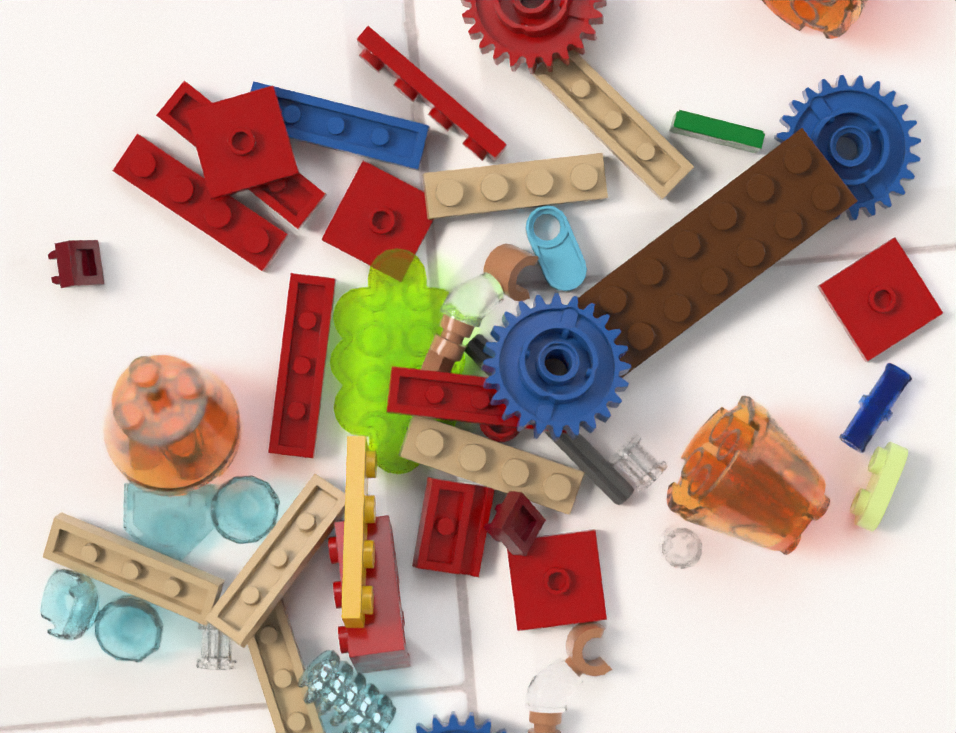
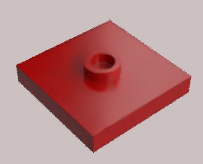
[185,85,300,200]
[321,160,435,282]
[817,237,943,362]
[507,529,607,631]

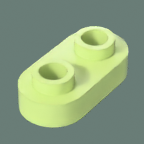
[850,441,908,532]

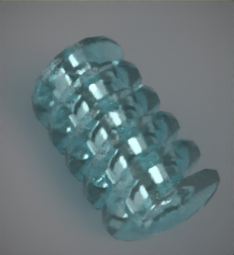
[298,650,396,733]

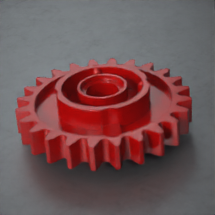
[460,0,607,74]

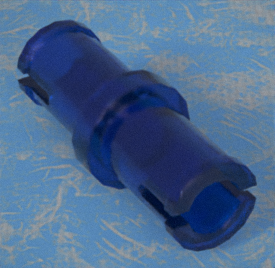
[838,363,913,454]

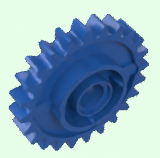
[774,75,921,221]
[481,293,631,442]

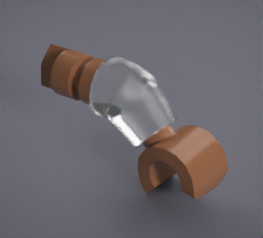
[421,243,539,373]
[525,621,613,733]

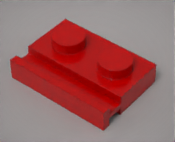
[412,477,495,577]

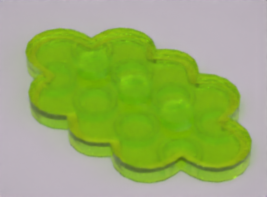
[330,248,466,475]

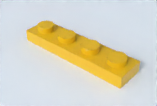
[341,436,377,628]

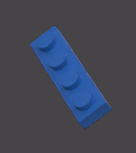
[250,81,430,171]

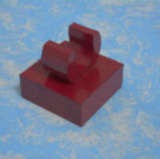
[48,240,105,288]
[483,491,546,556]

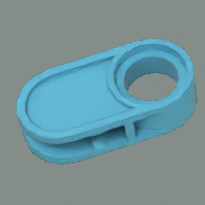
[525,205,587,292]

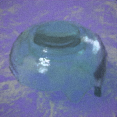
[210,475,280,545]
[40,568,100,642]
[95,594,164,663]

